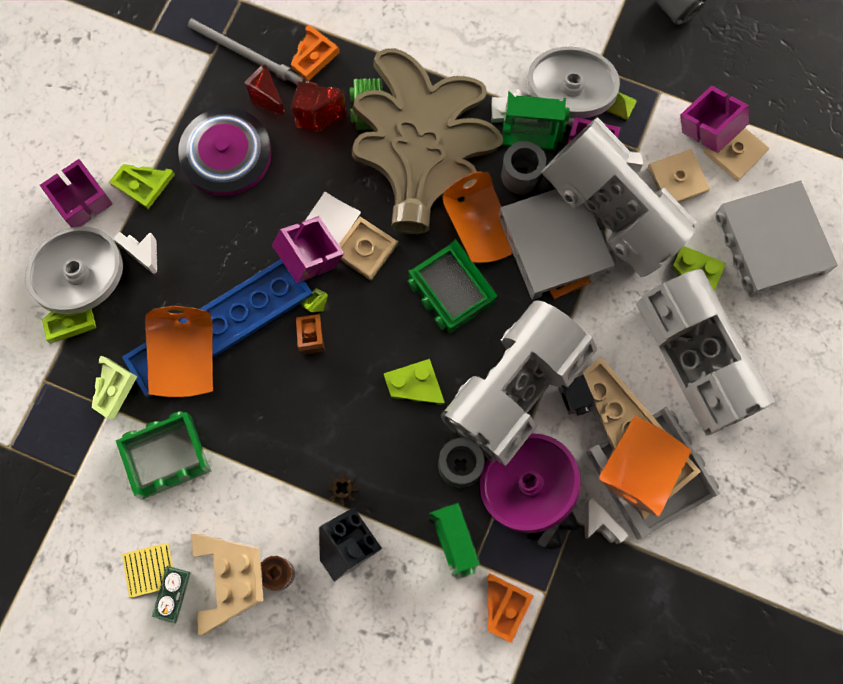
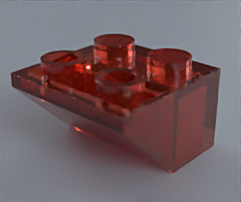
[291,81,347,132]

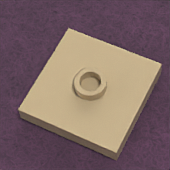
[703,128,770,182]
[648,149,710,203]
[338,216,398,281]

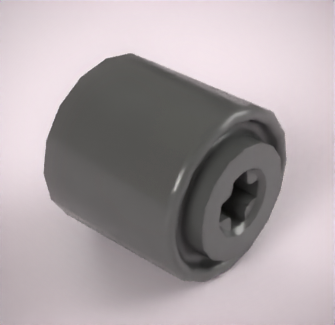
[655,0,707,25]
[501,141,546,195]
[438,438,485,488]

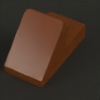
[296,314,325,355]

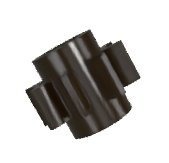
[327,473,359,506]

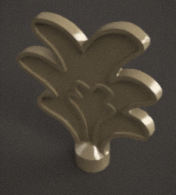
[352,48,503,234]

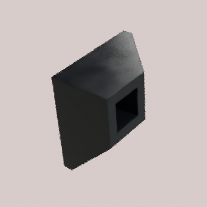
[319,507,382,582]

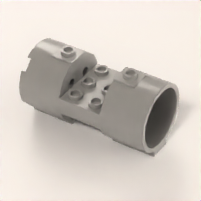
[541,117,696,277]
[636,269,776,436]
[441,301,598,466]

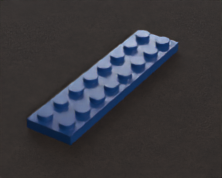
[122,259,313,399]

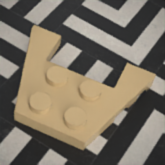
[191,534,264,635]

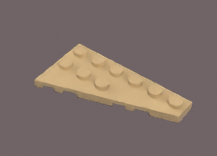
[582,357,701,520]

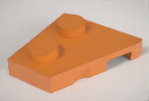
[291,25,340,81]
[488,573,534,644]

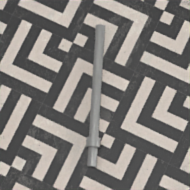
[188,19,305,87]

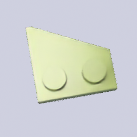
[92,356,137,420]

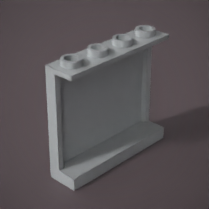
[716,180,838,297]
[498,189,616,300]
[586,406,720,540]

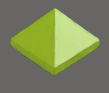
[607,92,637,120]
[300,288,328,312]

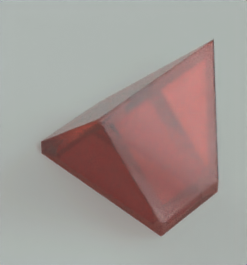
[245,64,285,114]

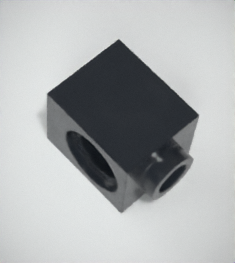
[558,375,595,416]

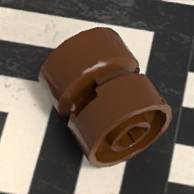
[260,556,295,591]

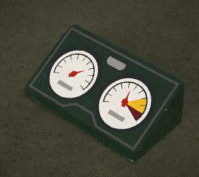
[152,566,191,623]

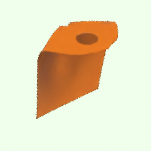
[443,171,513,263]
[145,306,213,397]
[599,415,692,517]

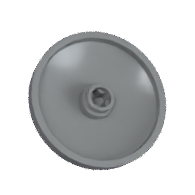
[527,47,620,118]
[25,226,123,314]

